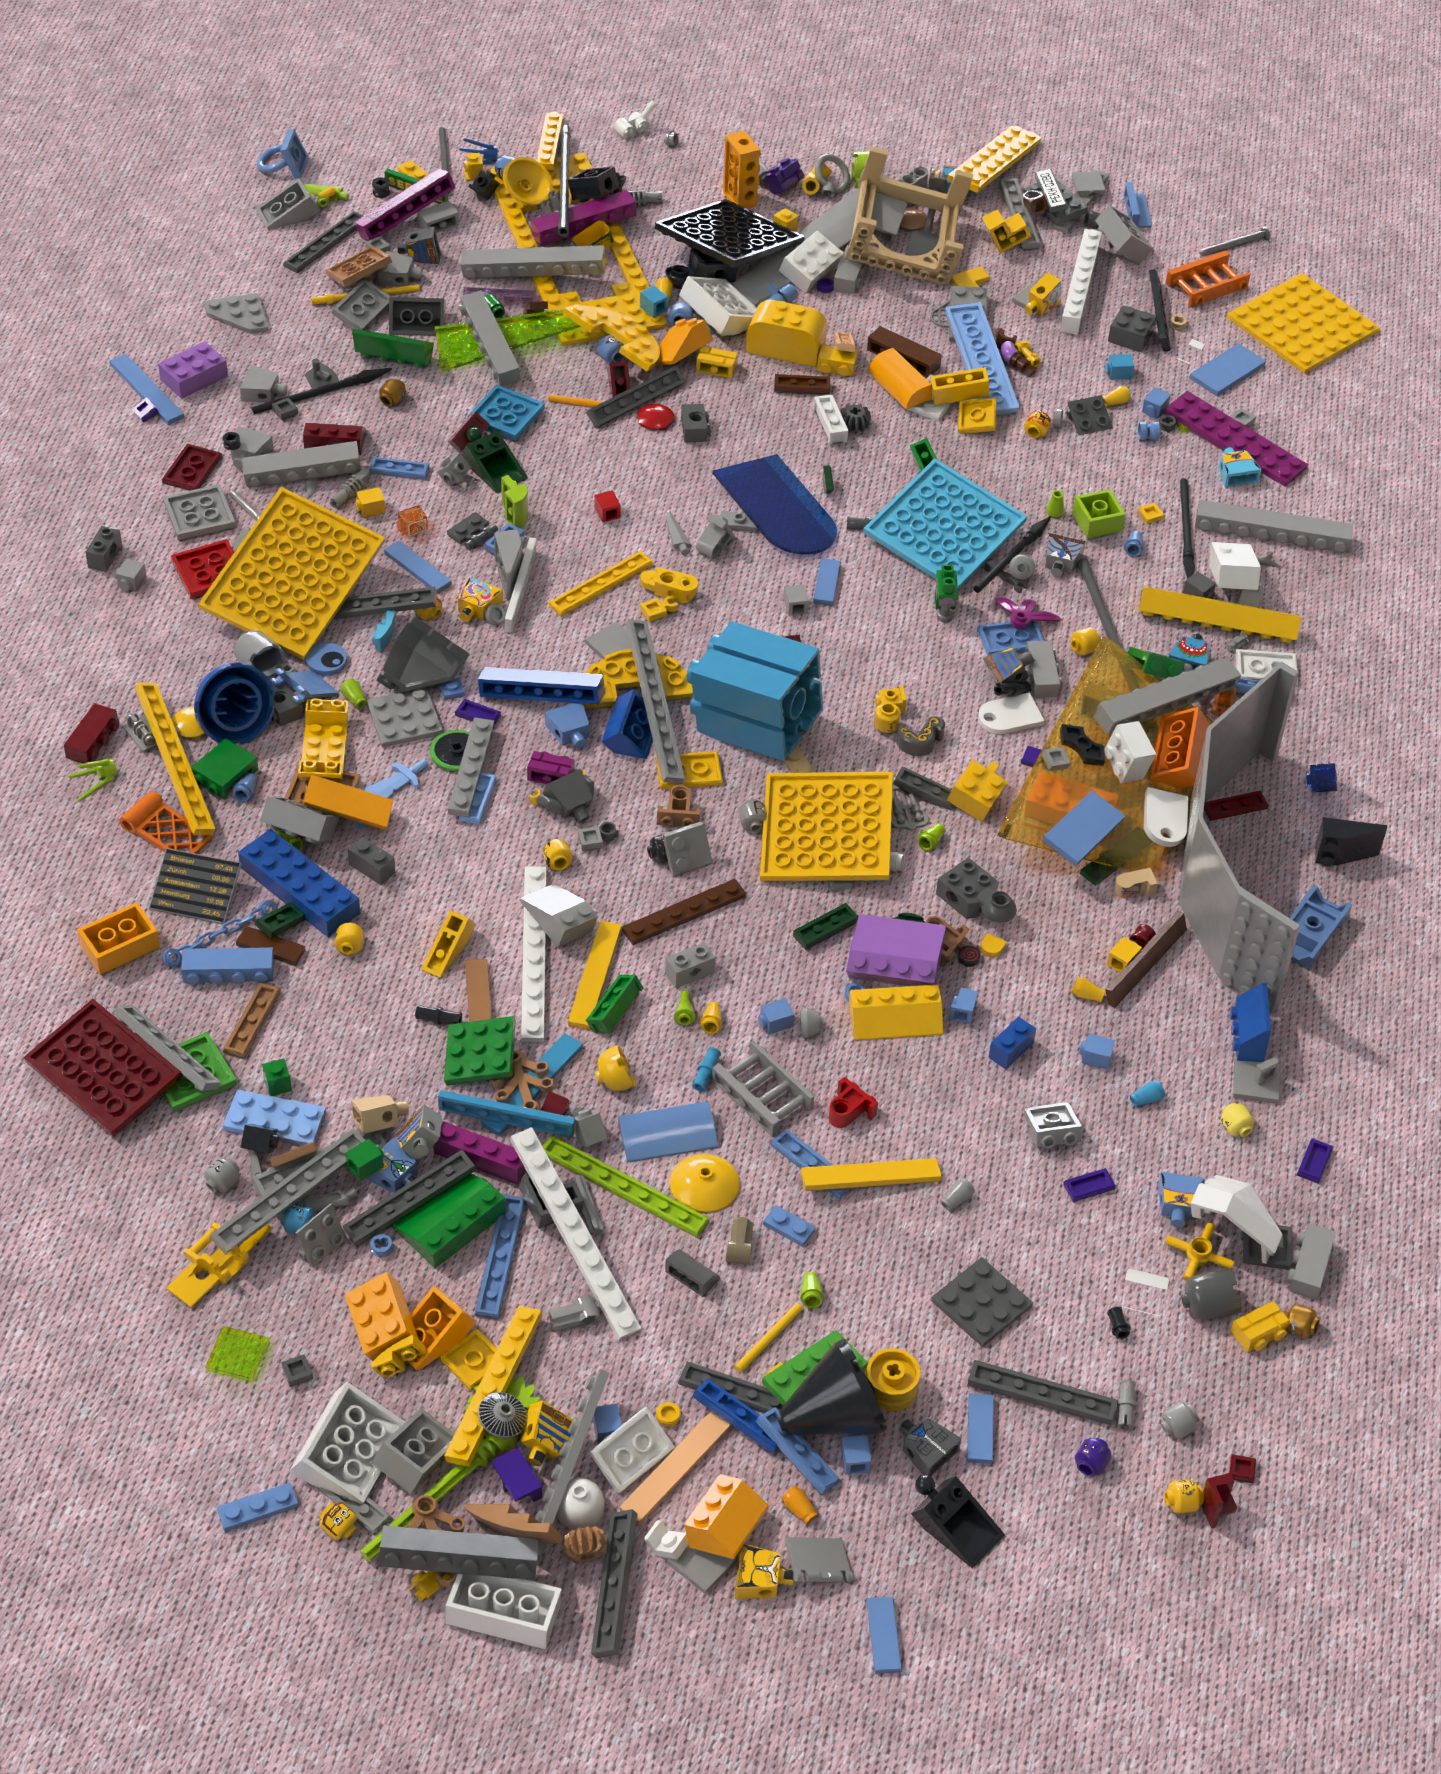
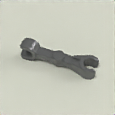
[984,559,1027,593]

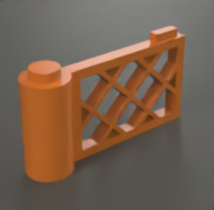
[119,791,213,854]

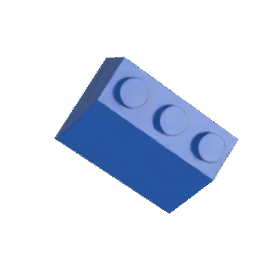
[601,689,653,759]
[1230,983,1271,1062]

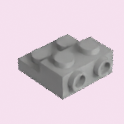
[1024,1102,1082,1149]

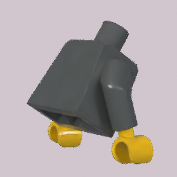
[528,769,594,823]

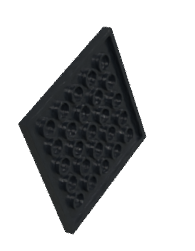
[655,199,805,268]

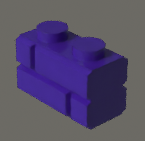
[764,158,804,194]

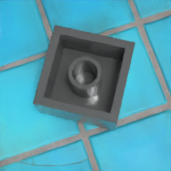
[1108,305,1157,352]

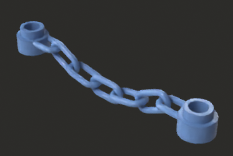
[162,900,278,967]

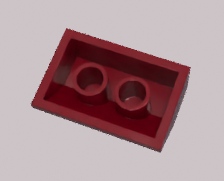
[303,423,366,455]

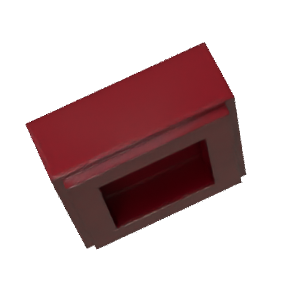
[1229,1454,1256,1483]

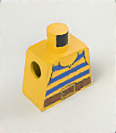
[521,1400,573,1466]

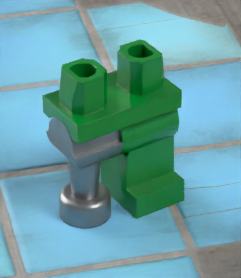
[934,565,959,623]

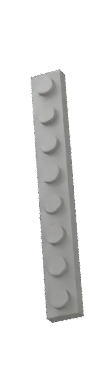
[210,1128,366,1255]
[535,1369,609,1558]

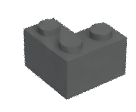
[520,1174,584,1229]

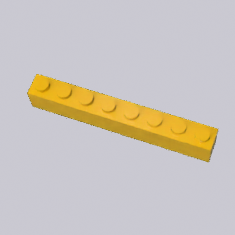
[1139,586,1302,643]

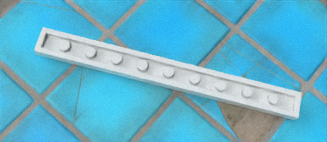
[521,867,546,1042]
[510,1127,641,1340]

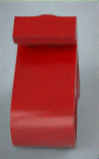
[828,1077,878,1128]

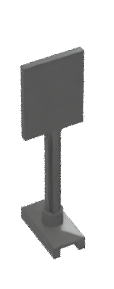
[905,173,948,263]

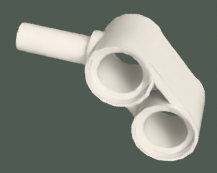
[614,100,657,139]

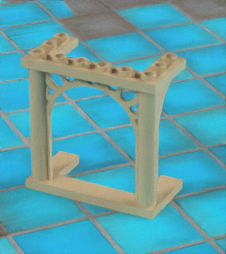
[845,146,974,285]

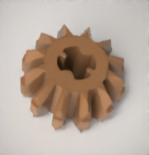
[564,1526,607,1564]

